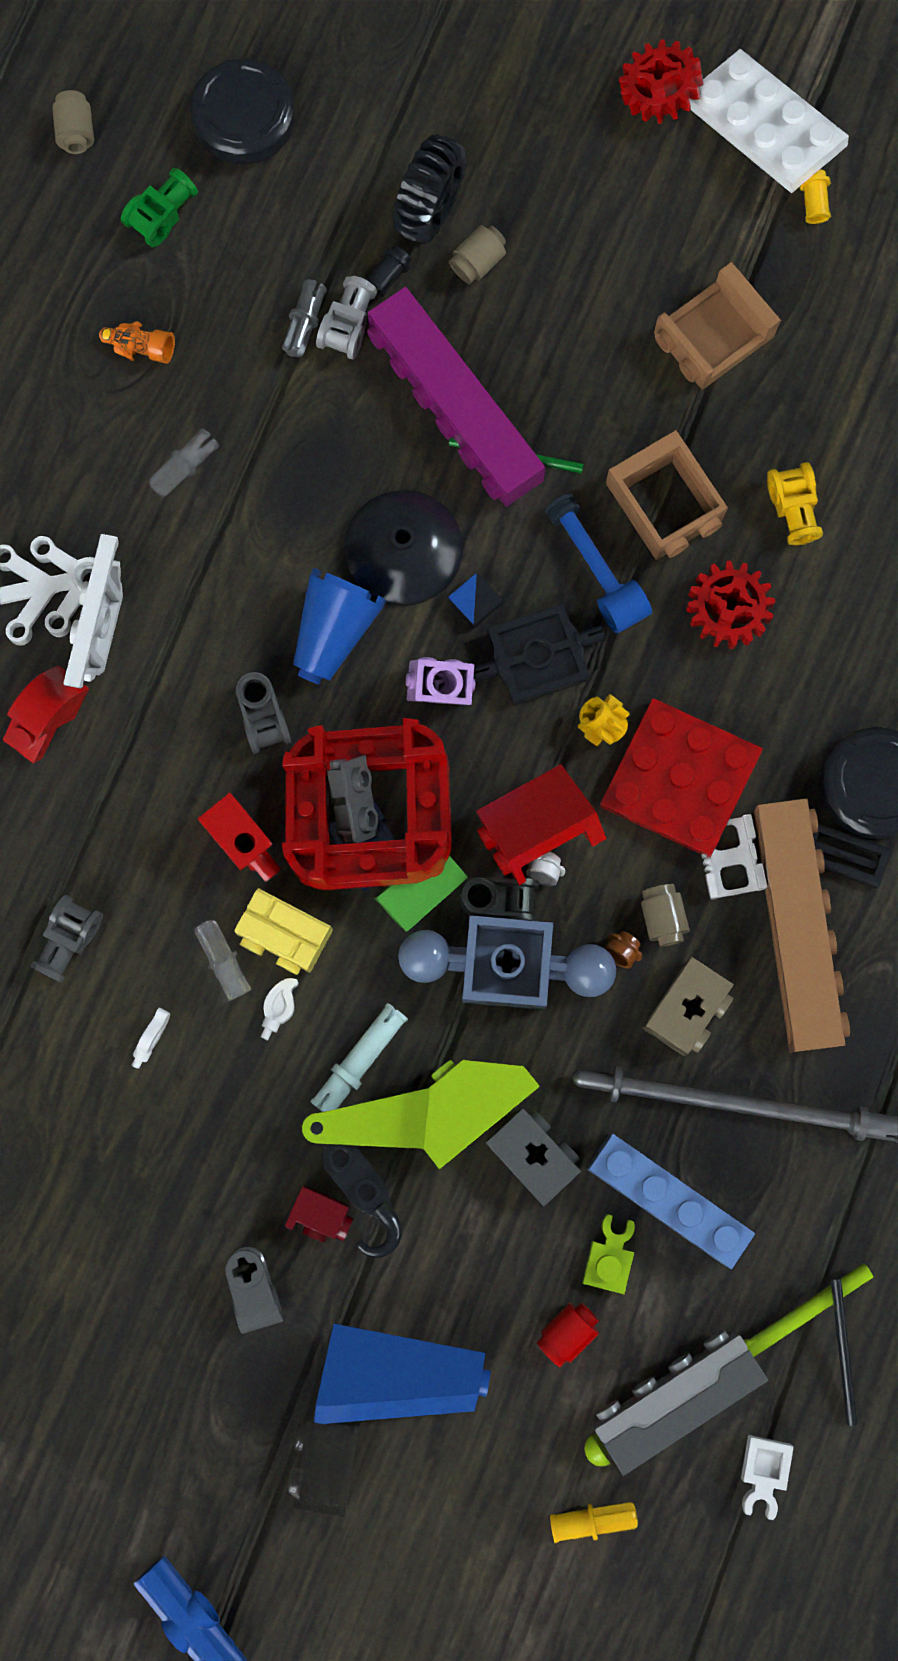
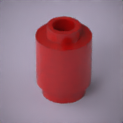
[536,1302,600,1368]

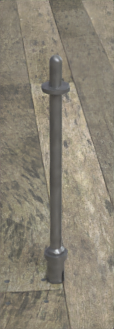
[573,1066,898,1143]

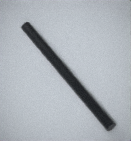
[830,1277,857,1426]

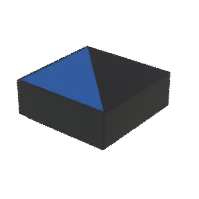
[447,572,503,629]

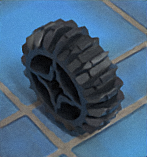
[392,134,467,244]

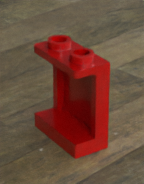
[476,764,607,885]

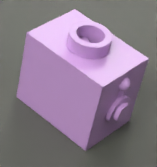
[406,657,475,705]

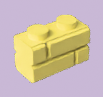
[234,888,333,975]

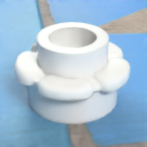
[526,852,565,886]

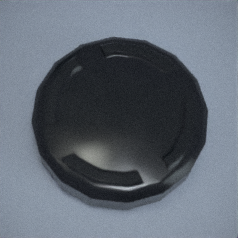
[190,58,296,164]
[819,726,898,840]

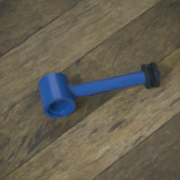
[545,494,652,634]

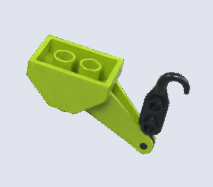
[302,1060,540,1258]

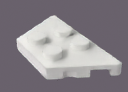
[63,534,123,689]

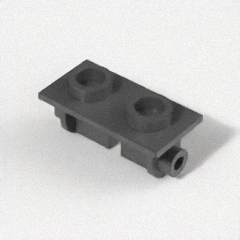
[327,755,379,843]

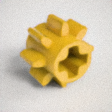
[578,694,630,746]

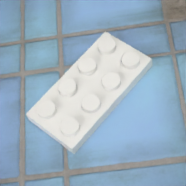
[689,49,849,193]

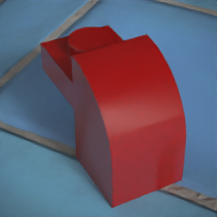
[2,665,89,764]

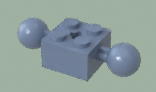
[398,916,616,1010]

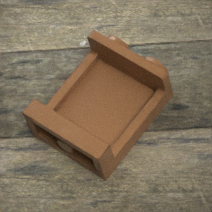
[654,262,781,390]

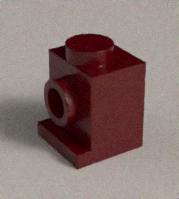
[285,1186,354,1243]

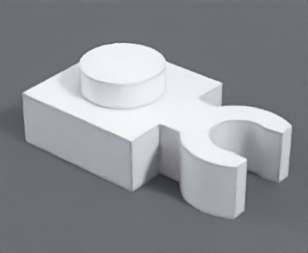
[741,1435,794,1520]

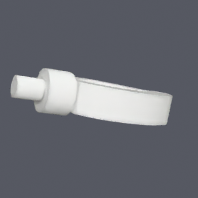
[261,978,299,1040]
[132,1008,170,1068]

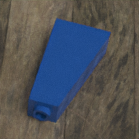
[314,1324,491,1424]

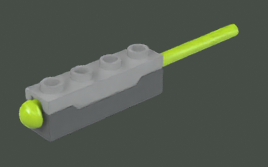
[584,1263,873,1476]

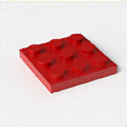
[600,698,763,859]

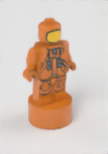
[99,321,175,364]

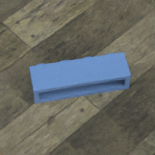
[586,1134,755,1269]

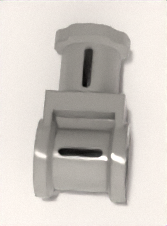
[316,276,377,360]

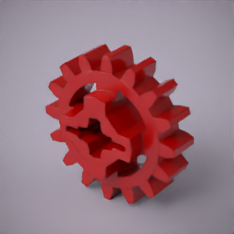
[619,39,704,124]
[686,560,775,649]

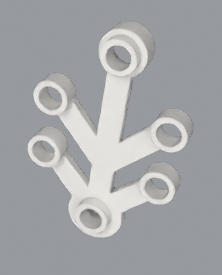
[0,536,95,646]

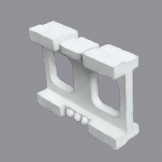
[701,814,767,900]

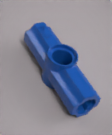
[134,1555,247,1661]

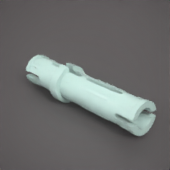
[310,1003,408,1112]

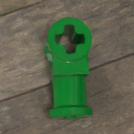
[121,168,198,248]

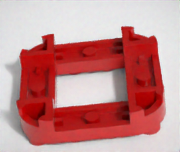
[282,718,451,890]

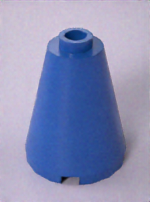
[293,568,386,685]

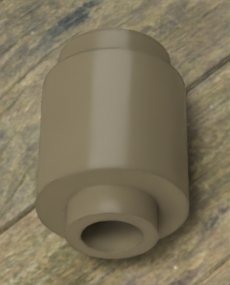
[52,90,94,154]
[449,225,506,284]
[641,884,690,947]

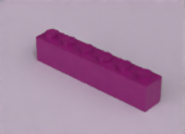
[367,287,545,507]

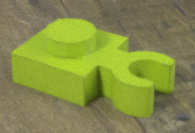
[582,1214,635,1294]

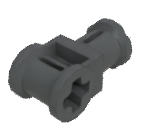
[29,895,103,983]

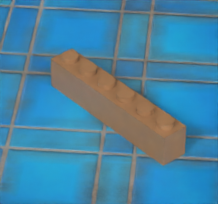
[753,799,850,1053]

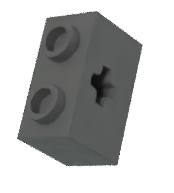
[486,1109,581,1206]

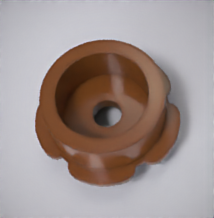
[604,931,642,969]

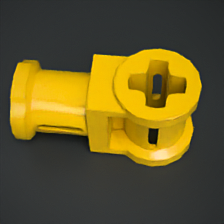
[767,462,823,546]

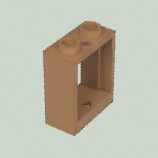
[606,430,728,560]

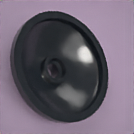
[345,490,463,606]

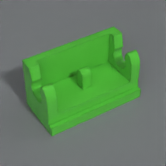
[373,856,468,932]

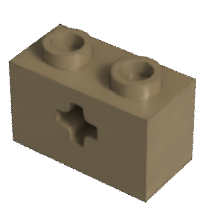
[642,957,734,1056]

